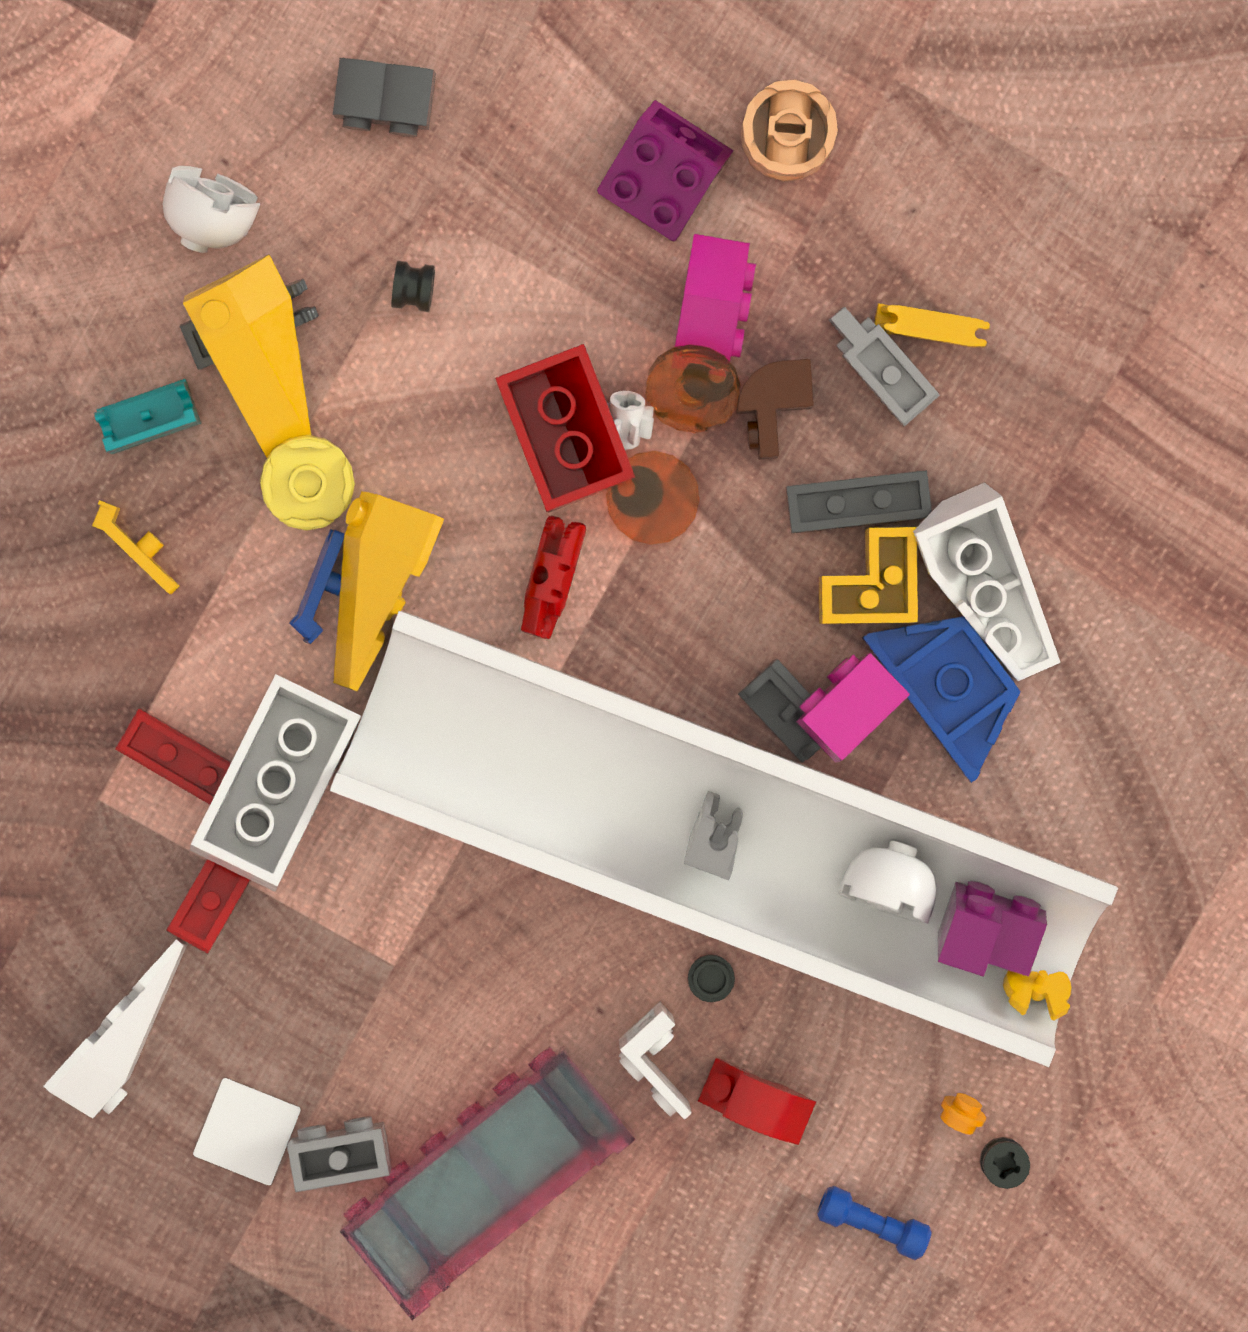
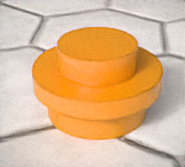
[940,1093,986,1135]

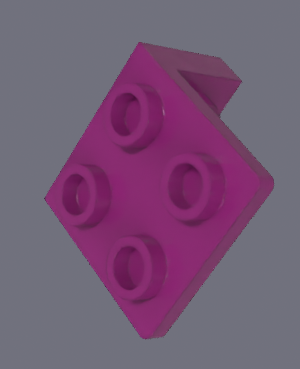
[597,100,734,241]

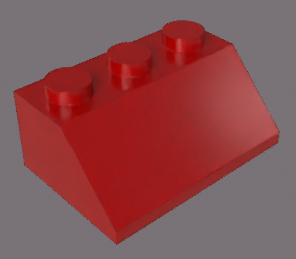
[495,344,635,512]

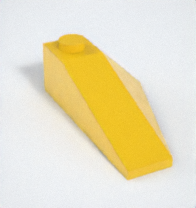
[183,254,311,458]
[333,491,444,692]

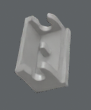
[684,791,742,881]

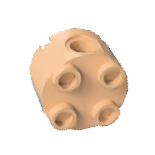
[741,80,838,181]

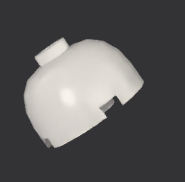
[162,166,260,253]
[838,841,937,924]

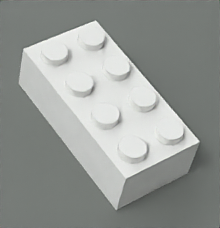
[190,674,361,892]

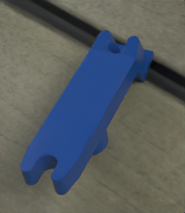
[289,529,344,644]

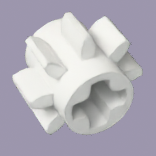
[607,391,654,450]

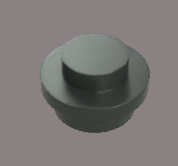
[688,955,735,1002]

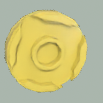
[260,435,355,530]

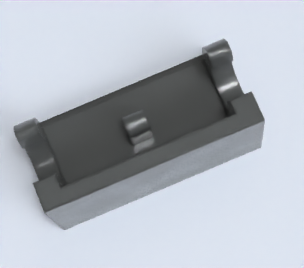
[738,659,821,763]

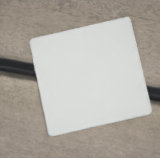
[193,1078,301,1185]

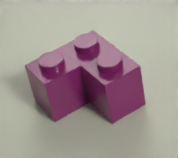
[938,881,1047,977]

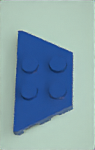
[862,616,1021,783]

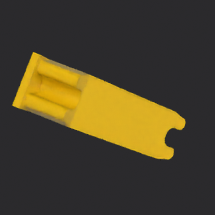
[874,303,990,348]
[92,500,179,594]

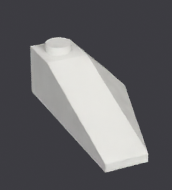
[913,483,1060,681]
[44,938,188,1119]

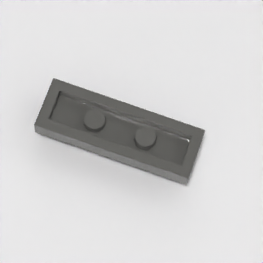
[786,470,932,534]

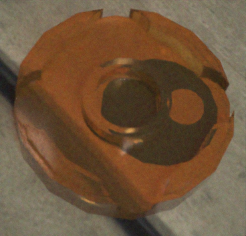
[645,344,740,433]
[606,451,700,545]

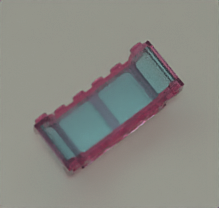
[340,1045,636,1321]

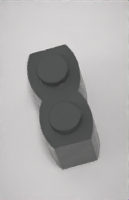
[333,58,436,137]

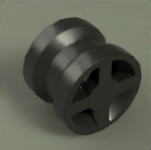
[391,261,435,312]
[980,1137,1030,1189]

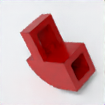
[698,1058,816,1145]

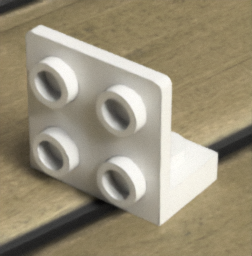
[619,1002,692,1119]

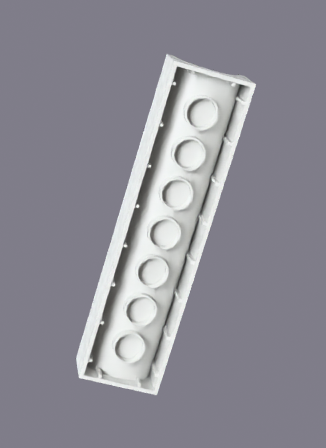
[330,611,1118,1067]

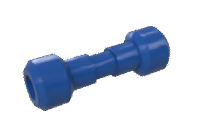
[817,1186,932,1260]

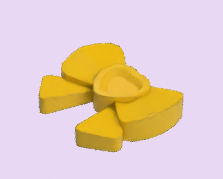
[1003,970,1072,1021]

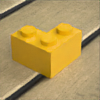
[819,527,918,624]

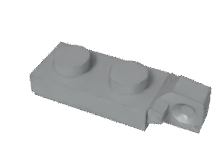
[829,307,940,427]

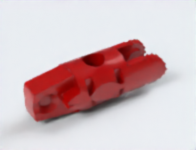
[521,515,587,639]

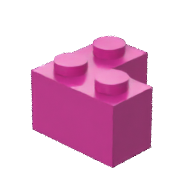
[672,234,756,375]
[796,653,910,763]

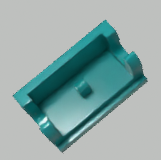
[94,379,201,454]

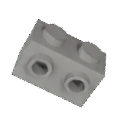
[287,1116,392,1192]

